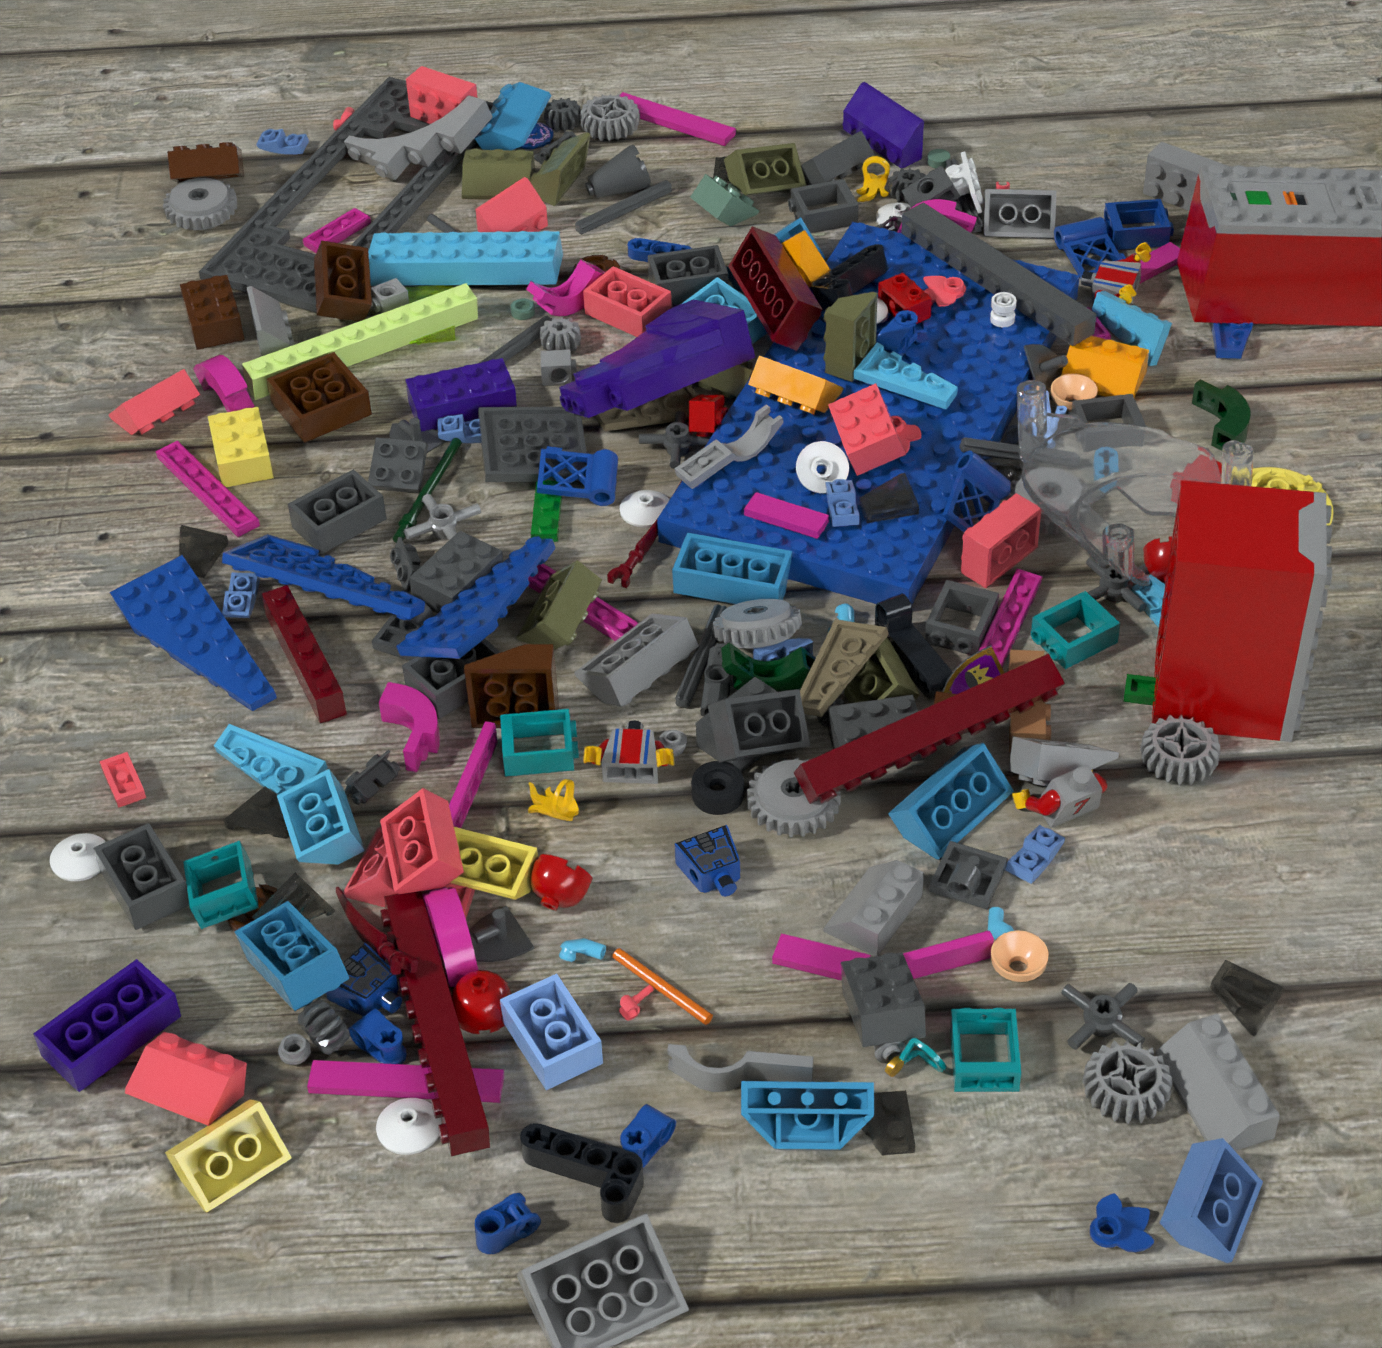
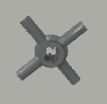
[639,411,711,469]
[1086,556,1149,612]
[1061,983,1145,1050]

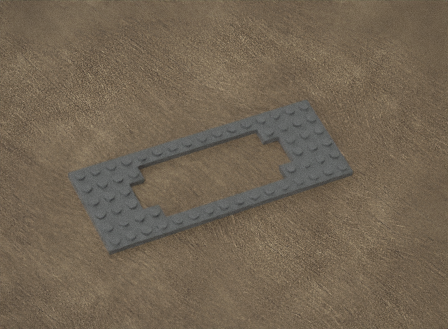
[199,77,493,313]

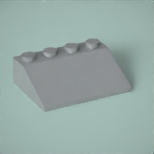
[516,1213,689,1348]

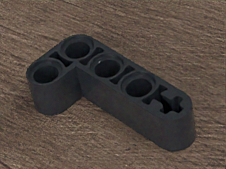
[811,244,889,310]
[875,593,953,699]
[520,1123,644,1223]

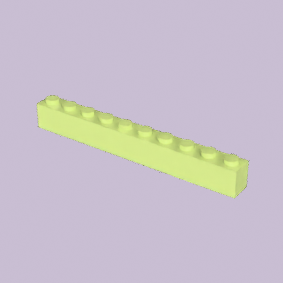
[242,283,478,400]

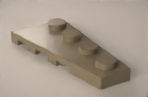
[595,385,697,431]
[800,619,889,717]

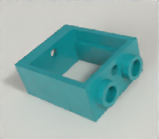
[1031,591,1121,669]
[500,709,579,777]
[183,840,259,929]
[950,1008,1021,1092]

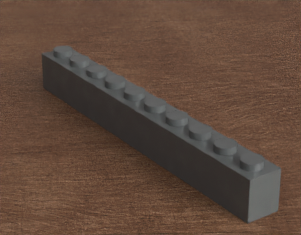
[901,202,1096,346]

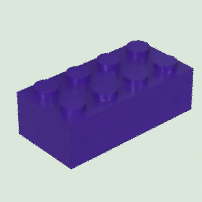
[405,358,517,432]
[33,959,181,1092]

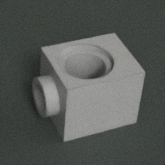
[371,278,409,314]
[541,349,577,386]

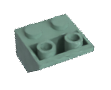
[690,174,759,227]

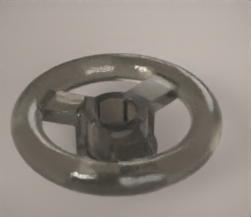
[983,458,1034,481]

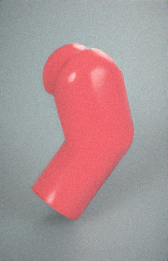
[333,107,355,131]

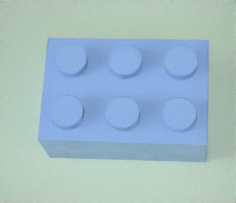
[500,974,603,1090]

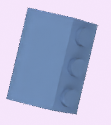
[1160,1138,1263,1263]

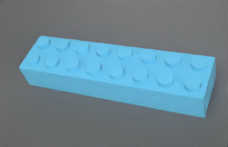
[368,231,563,286]

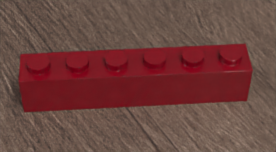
[262,585,347,724]

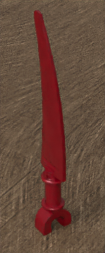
[607,480,682,589]
[336,887,418,975]

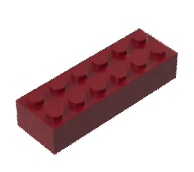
[728,226,823,350]

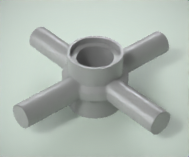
[404,494,481,540]

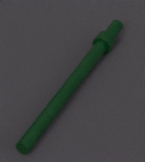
[393,438,462,543]

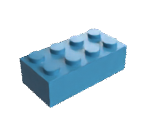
[234,901,350,1011]

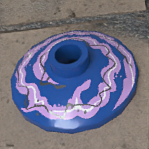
[519,122,553,149]

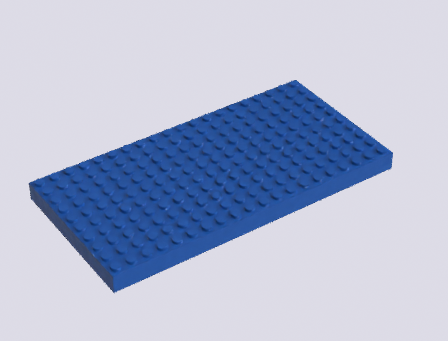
[657,222,1080,606]

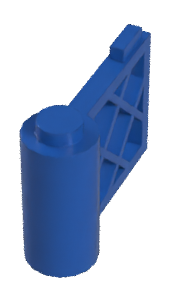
[1054,217,1126,279]
[537,446,618,506]
[942,450,1011,532]

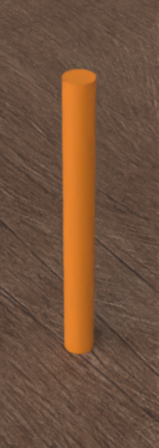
[613,948,713,1025]

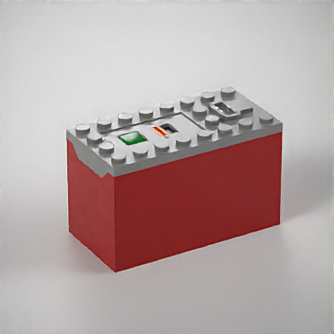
[1177,165,1382,326]
[1152,480,1332,742]

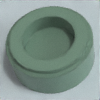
[927,149,950,169]
[510,298,535,320]

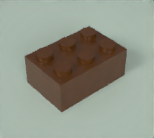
[167,142,244,182]
[314,240,372,322]
[180,275,245,350]

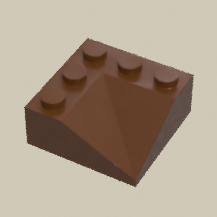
[267,352,372,443]
[464,644,559,728]

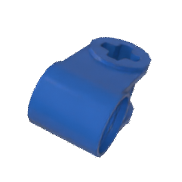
[877,310,918,356]
[348,1009,407,1064]
[620,1104,676,1167]
[475,1193,541,1254]

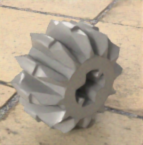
[540,316,581,351]

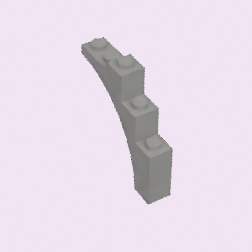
[344,95,493,180]

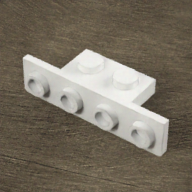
[945,151,985,214]

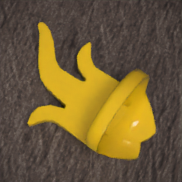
[856,156,890,202]
[528,779,579,821]

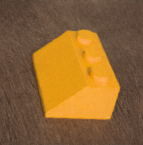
[781,230,830,287]
[1061,336,1149,397]
[748,356,844,414]

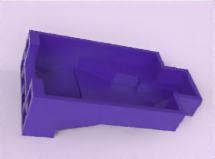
[559,299,756,418]

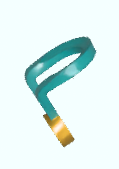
[885,1038,947,1077]

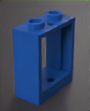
[1103,199,1174,250]

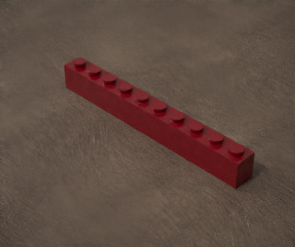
[794,653,1065,804]
[380,891,490,1156]

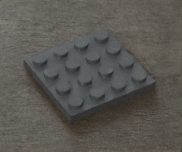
[478,407,587,483]

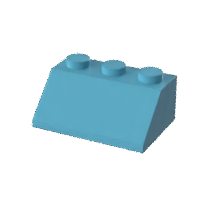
[682,277,767,344]
[277,769,365,864]

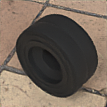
[691,761,744,815]

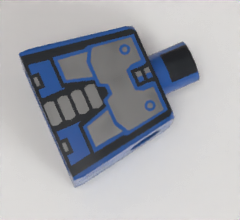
[675,825,740,897]
[326,943,402,1017]

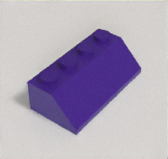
[843,82,924,168]

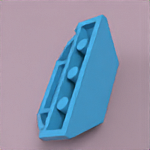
[741,1081,874,1149]

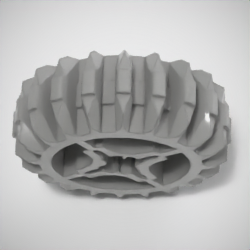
[580,94,640,141]
[1140,714,1221,786]
[1083,1039,1173,1125]

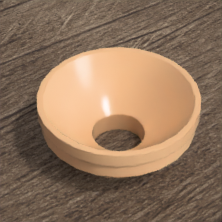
[1051,374,1097,412]
[991,930,1049,982]

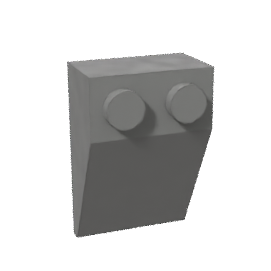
[1008,736,1119,786]

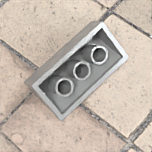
[574,614,699,707]
[1155,1014,1280,1151]

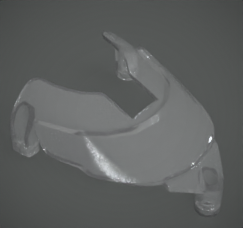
[1017,380,1253,586]

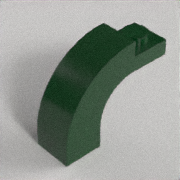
[1192,379,1251,456]
[721,642,816,692]

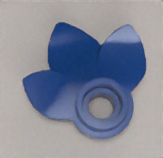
[1089,1193,1154,1252]

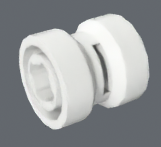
[990,292,1017,327]

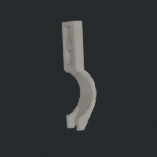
[674,404,784,489]
[667,1044,814,1092]

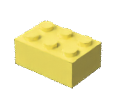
[208,407,274,487]

